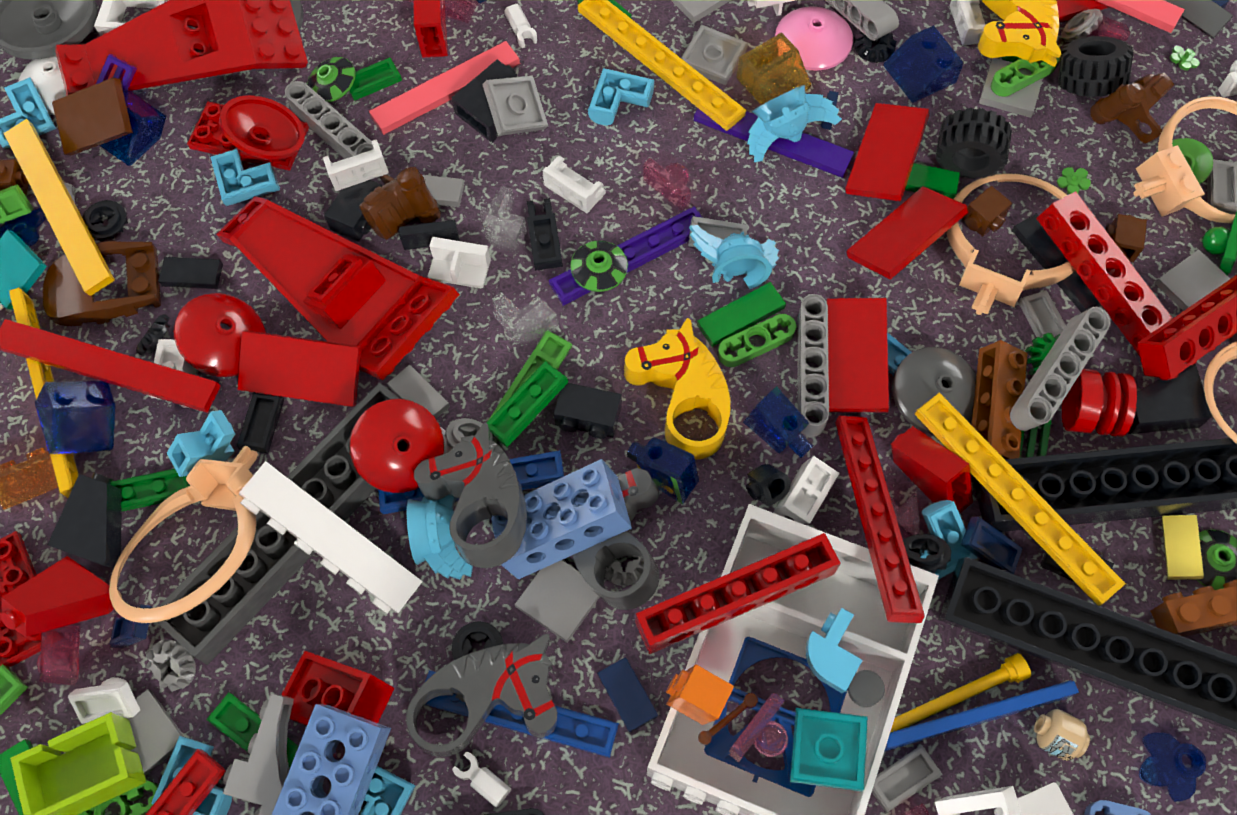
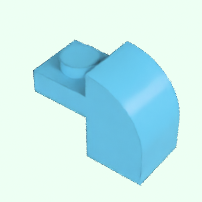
[167,410,235,477]
[805,608,863,693]

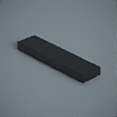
[1012,213,1101,313]

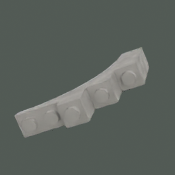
[223,694,294,815]

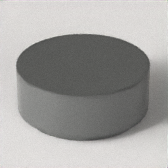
[848,670,885,707]

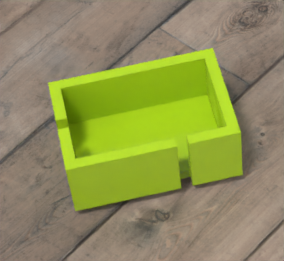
[10,712,146,815]

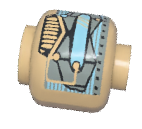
[1034,709,1090,761]

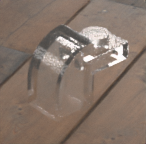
[480,186,527,254]
[492,292,559,345]

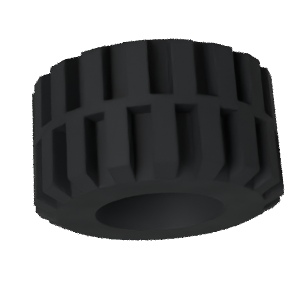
[1058,36,1134,97]
[936,108,1012,179]

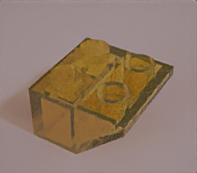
[737,32,811,105]

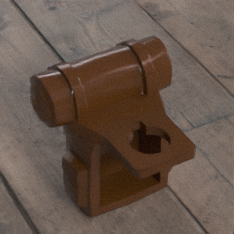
[1090,72,1174,144]
[359,167,441,240]

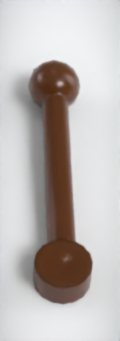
[698,693,758,745]

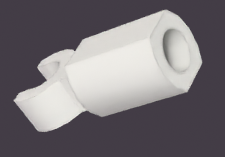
[505,4,537,48]
[452,752,511,808]

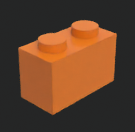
[666,664,734,725]

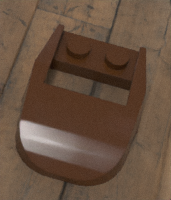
[43,241,161,326]

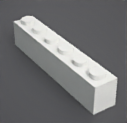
[239,461,423,614]

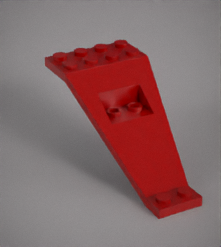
[55,0,308,96]
[216,196,460,380]

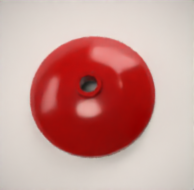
[219,95,305,160]
[174,293,266,377]
[349,399,444,493]

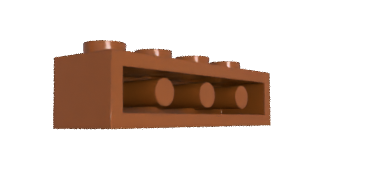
[972,340,1028,459]
[1150,580,1237,637]

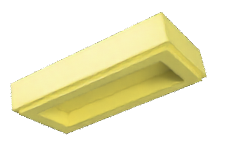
[1162,515,1204,580]

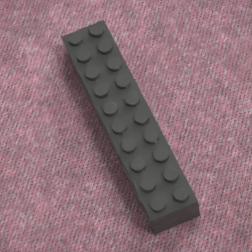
[157,383,407,665]

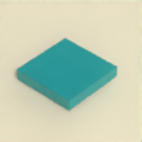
[0,230,47,310]
[790,708,868,792]

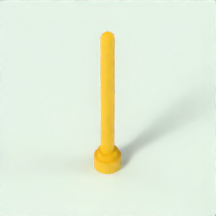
[890,653,1031,733]

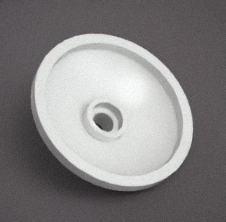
[18,56,66,115]

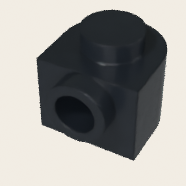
[746,464,790,507]

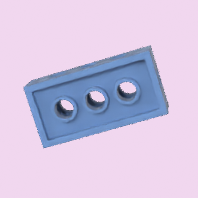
[491,459,632,579]
[272,704,391,815]

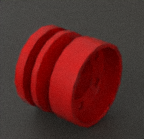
[1061,369,1137,437]

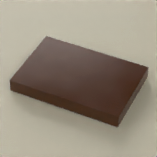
[52,78,133,155]

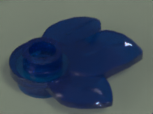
[0,207,46,247]
[1139,733,1206,802]

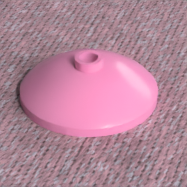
[775,6,853,71]

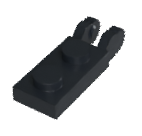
[527,198,563,271]

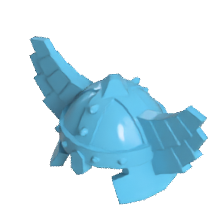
[747,85,842,162]
[689,225,779,289]
[407,495,473,580]

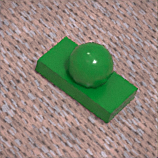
[1202,212,1237,275]

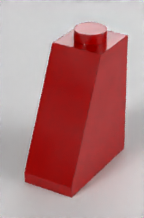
[414,0,448,58]
[891,426,973,514]
[1,556,114,637]

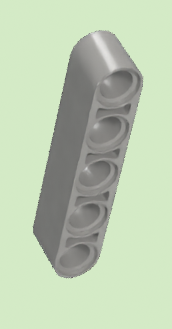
[825,0,899,41]
[285,81,374,159]
[798,294,829,437]
[1010,307,1110,431]

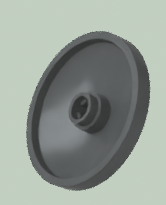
[0,0,98,60]

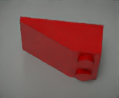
[281,651,395,727]

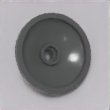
[892,347,976,434]

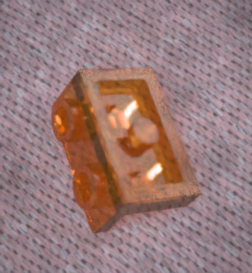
[0,447,59,510]

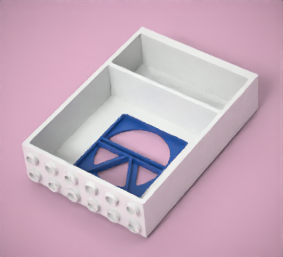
[647,504,939,815]

